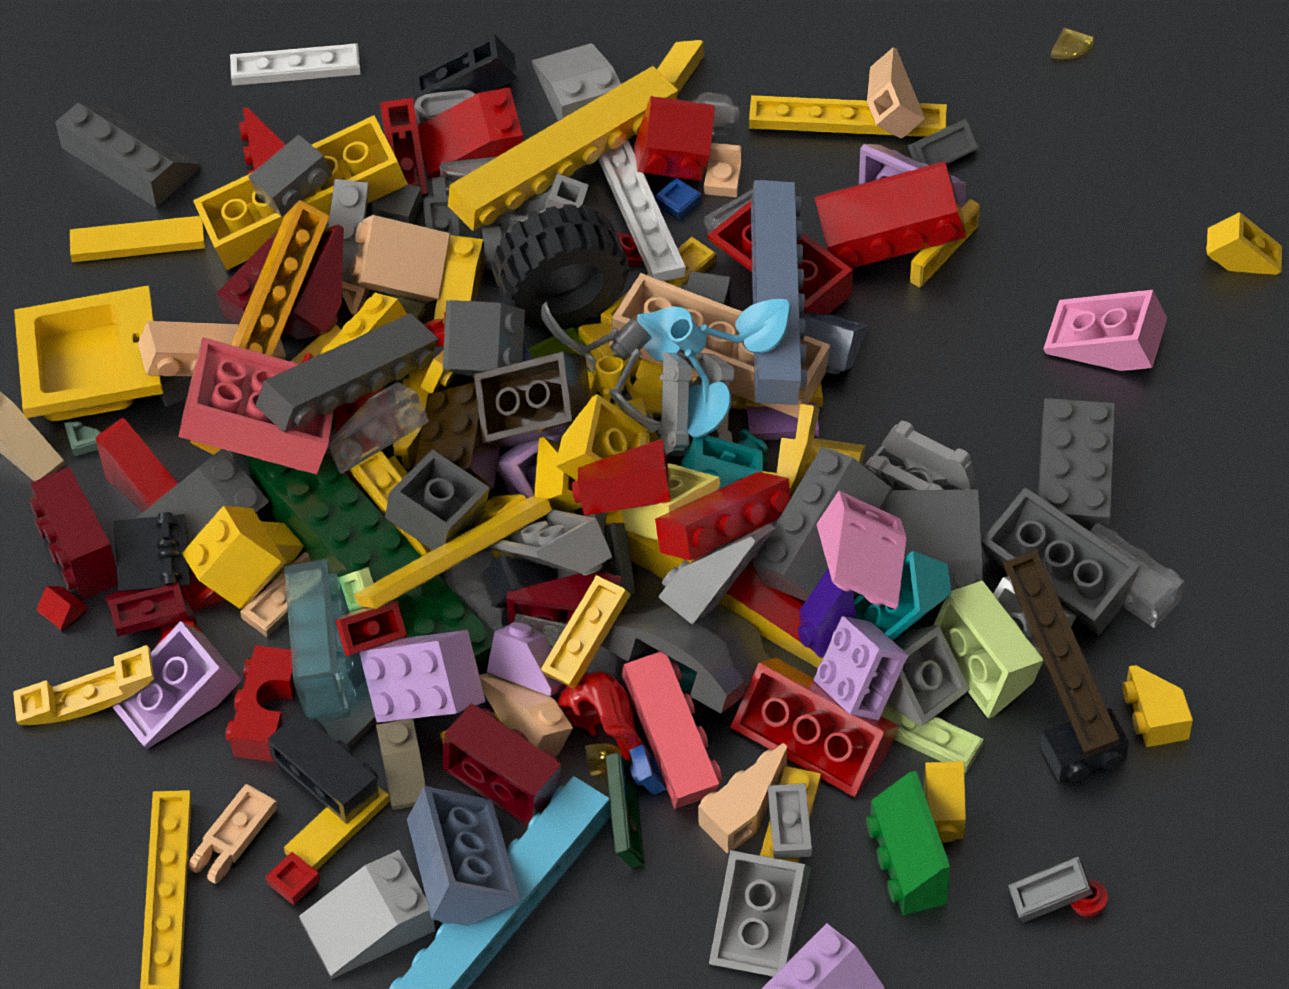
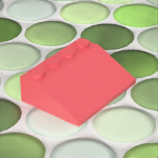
[179,337,333,475]

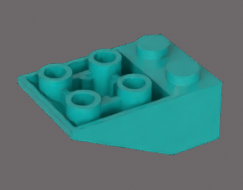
[681,435,763,544]

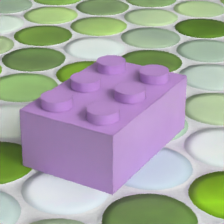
[359,630,485,722]

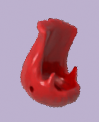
[557,671,644,762]

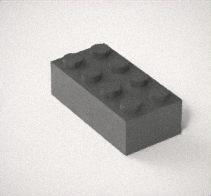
[1038,398,1115,542]

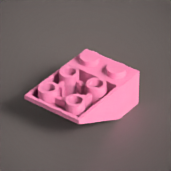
[816,491,907,609]

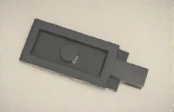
[423,177,460,242]

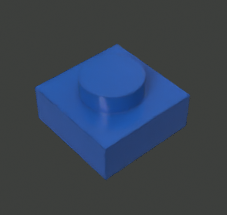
[630,744,667,795]

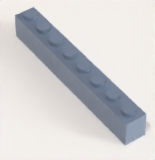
[751,180,807,405]

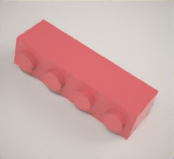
[622,652,722,809]

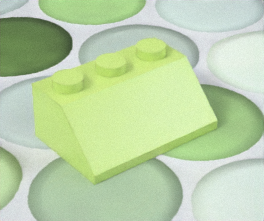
[933,581,1044,718]

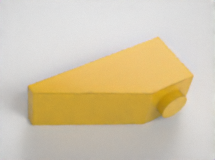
[434,235,485,320]

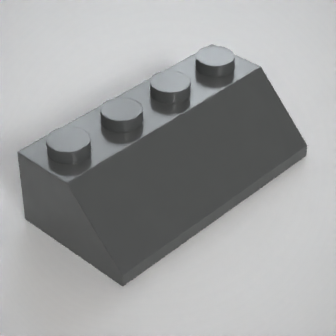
[55,102,201,208]
[753,446,892,601]
[981,487,1140,636]

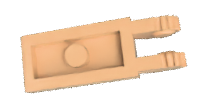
[188,784,278,884]

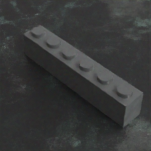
[255,313,439,433]

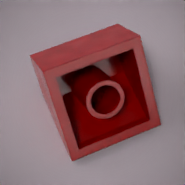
[634,96,715,181]

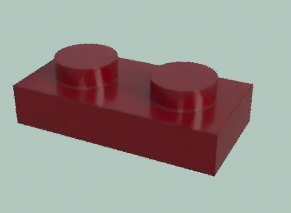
[108,583,188,637]

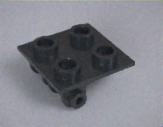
[114,512,190,592]

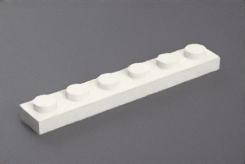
[598,140,685,281]

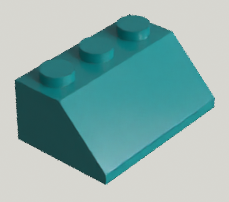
[854,551,951,641]

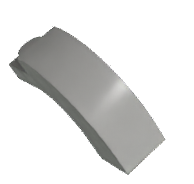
[494,173,589,230]

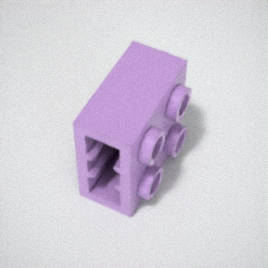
[814,616,908,720]

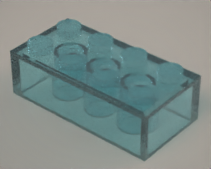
[284,559,356,722]

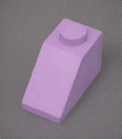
[487,623,567,696]

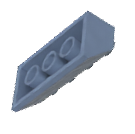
[407,786,520,926]

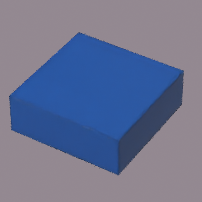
[655,177,701,220]

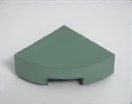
[64,422,102,457]

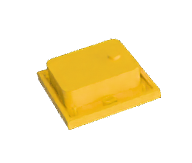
[14,285,163,421]

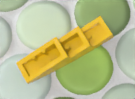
[756,404,820,530]

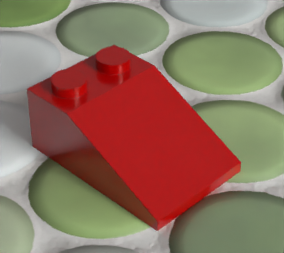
[418,87,523,179]

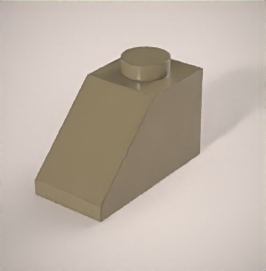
[376,718,426,810]

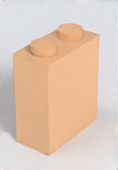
[349,215,450,303]

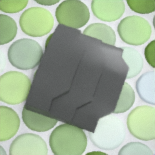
[601,600,770,713]

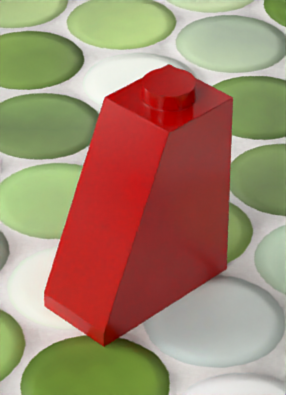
[95,418,178,512]
[572,439,671,516]

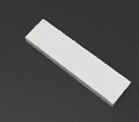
[230,43,361,86]

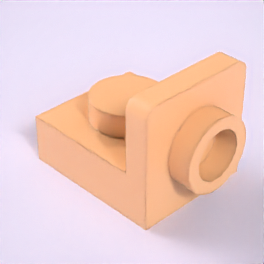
[704,143,742,197]

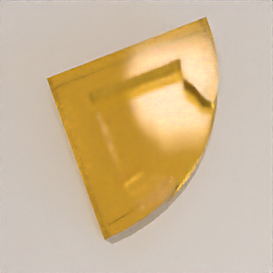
[1051,28,1094,59]
[585,743,622,776]

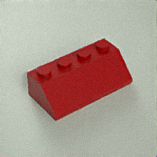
[815,161,966,268]
[707,200,853,314]
[731,658,900,797]

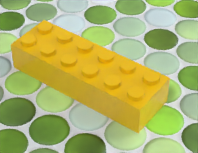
[193,115,408,270]

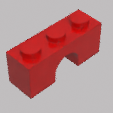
[226,645,302,762]

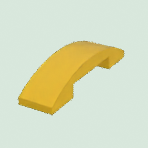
[13,645,154,725]

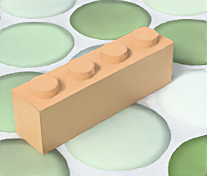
[138,321,286,377]

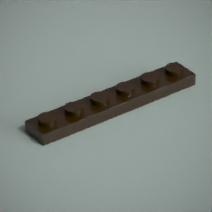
[1003,550,1120,758]

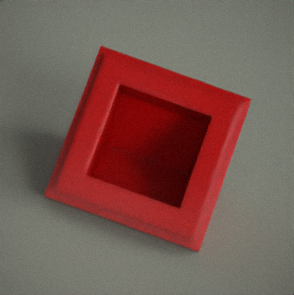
[37,586,88,631]

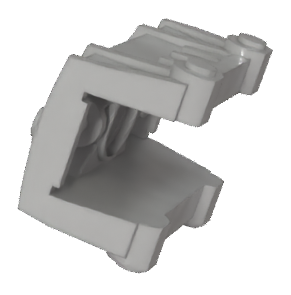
[658,352,735,456]
[864,420,976,490]

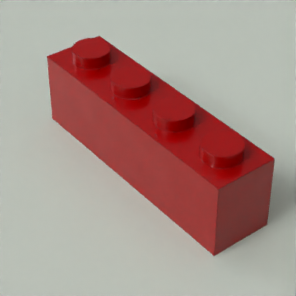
[655,471,791,560]

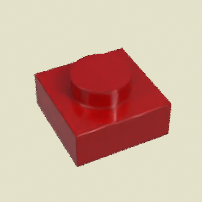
[265,852,320,905]

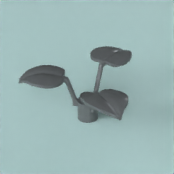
[541,301,662,433]

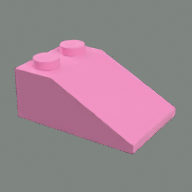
[1043,290,1167,371]

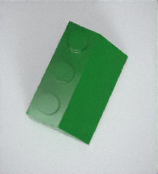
[866,771,950,915]

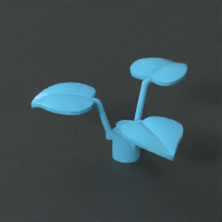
[637,299,791,438]

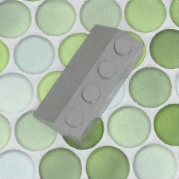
[487,509,612,575]

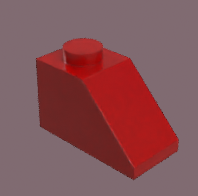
[335,601,407,656]

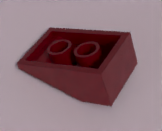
[283,224,344,340]
[506,572,624,651]

